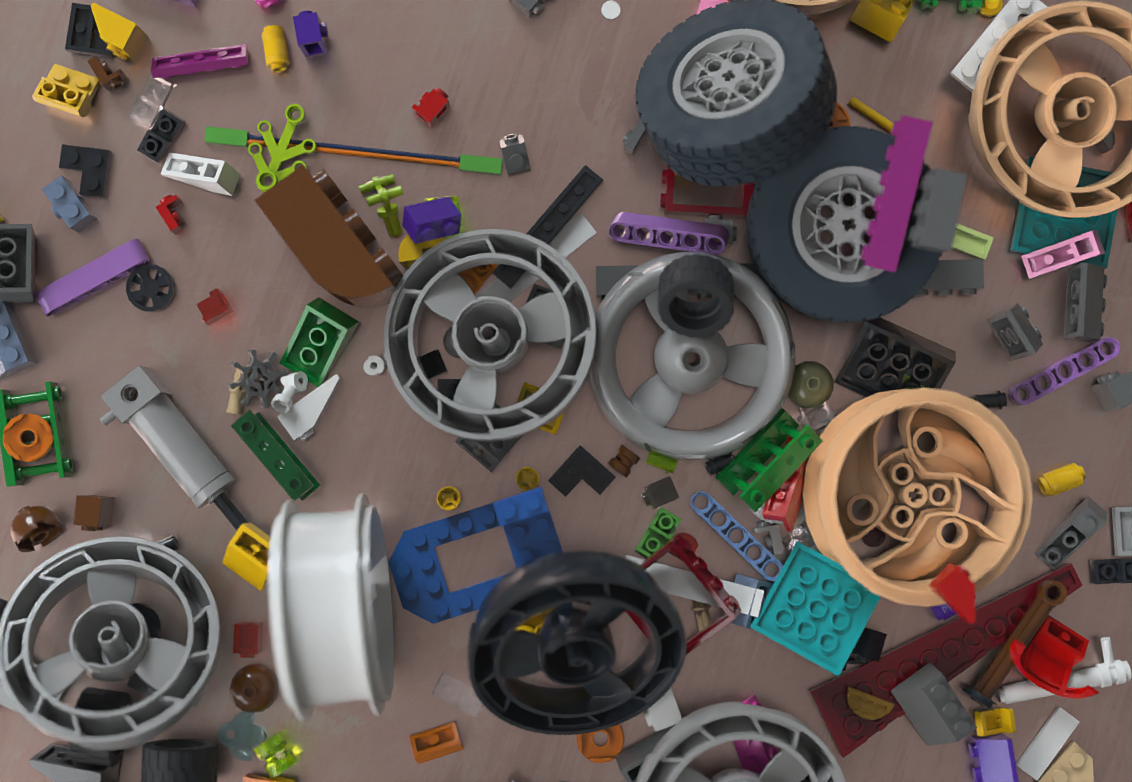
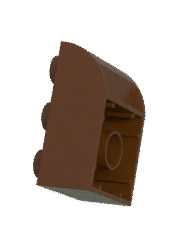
[254,165,403,308]

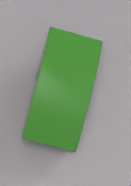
[635,507,681,562]

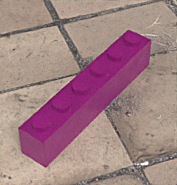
[860,115,933,272]

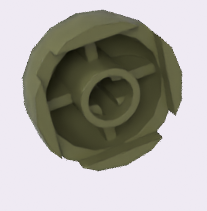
[788,361,834,409]

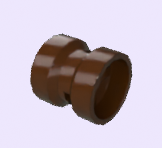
[608,445,641,478]

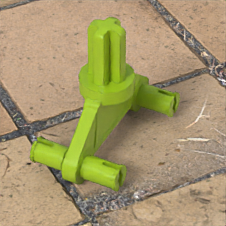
[358,173,404,237]

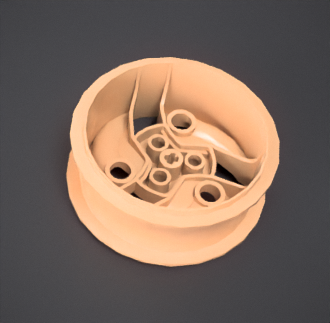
[802,388,1033,607]

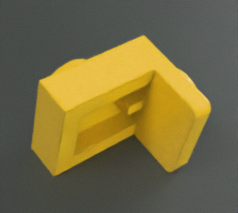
[974,707,1016,737]

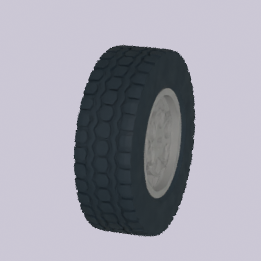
[635,0,837,187]
[746,126,943,323]

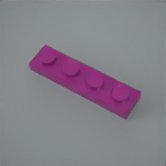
[151,44,249,78]

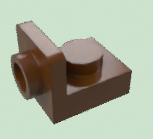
[87,56,128,91]

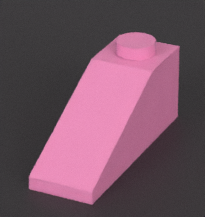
[1021,230,1105,279]

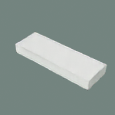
[1016,706,1080,781]

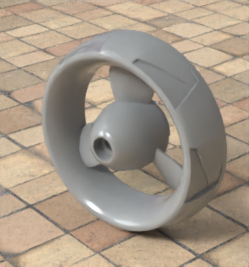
[384,229,597,441]
[589,252,796,460]
[0,537,220,751]
[636,701,845,782]

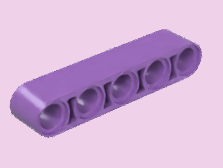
[609,212,730,255]
[35,239,150,316]
[1007,337,1120,406]

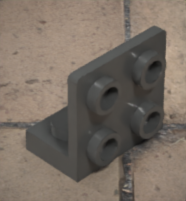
[455,403,524,473]

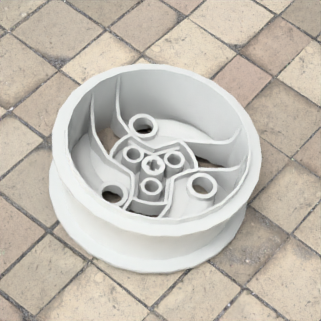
[269,494,394,722]

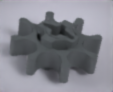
[227,348,289,408]

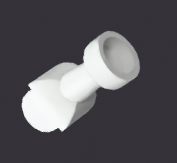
[363,353,387,376]
[271,371,308,413]

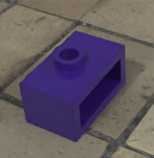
[293,11,329,57]
[402,197,462,244]

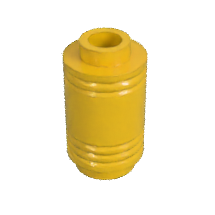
[262,25,291,72]
[1038,462,1086,497]

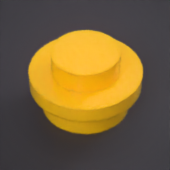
[980,0,1003,16]

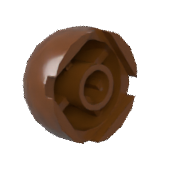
[10,506,62,552]
[229,664,279,713]

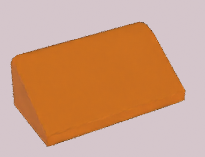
[409,721,464,764]

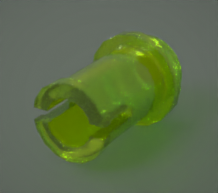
[646,450,678,474]

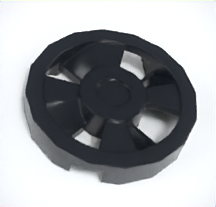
[126,264,175,312]

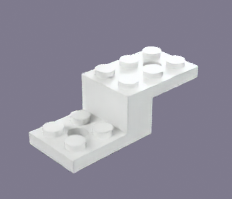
[950,0,1047,93]

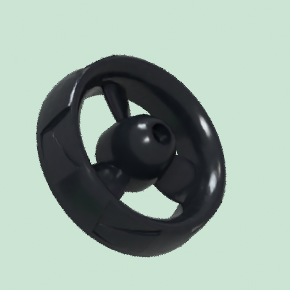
[467,551,686,735]

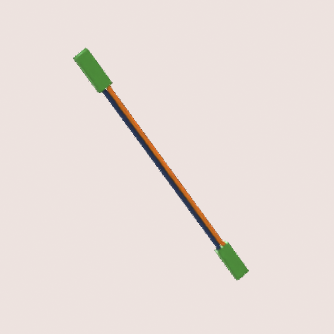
[205,126,503,175]

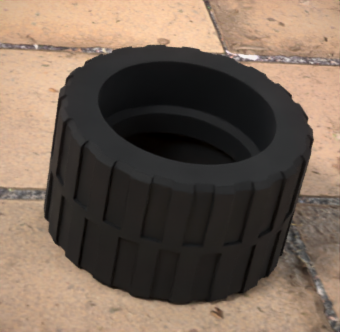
[658,254,734,337]
[68,687,132,767]
[141,739,218,782]

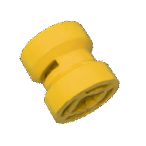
[515,467,540,491]
[436,486,462,511]

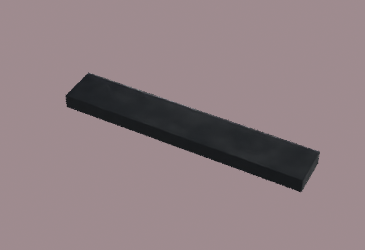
[492,165,604,289]

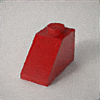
[928,564,976,624]

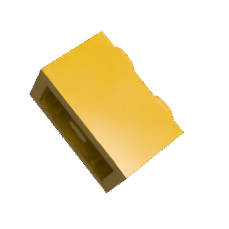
[850,0,914,43]
[222,523,271,592]

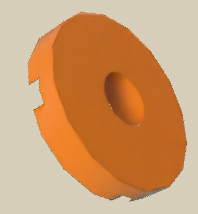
[3,414,54,462]
[576,724,625,764]

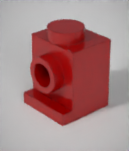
[412,87,450,127]

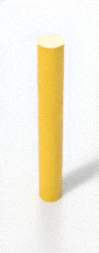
[848,96,894,133]

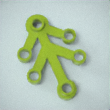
[248,104,317,192]

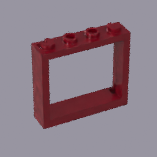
[660,166,754,219]
[625,534,741,656]

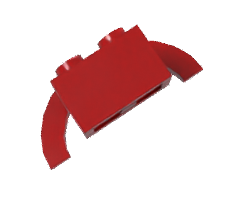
[1009,615,1099,699]

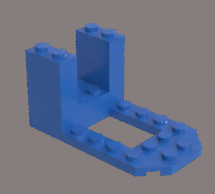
[388,487,563,624]

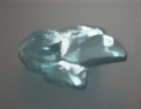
[218,712,267,761]

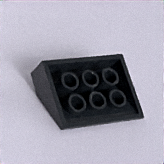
[834,317,956,411]

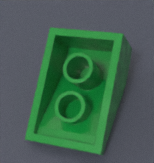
[279,297,359,387]

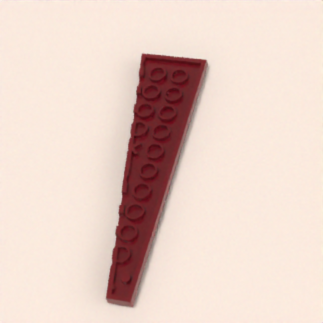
[809,563,1083,758]

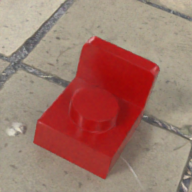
[156,194,183,235]

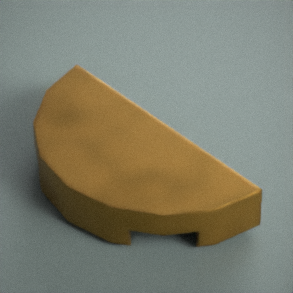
[846,686,895,720]

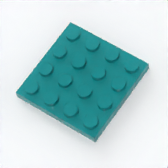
[1010,156,1118,269]
[750,541,881,677]

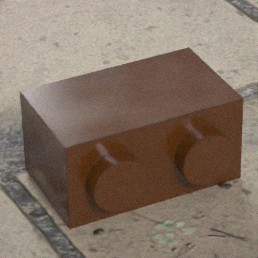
[73,495,114,531]

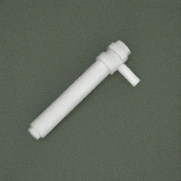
[996,637,1132,705]

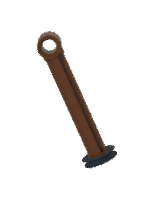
[962,579,1067,711]

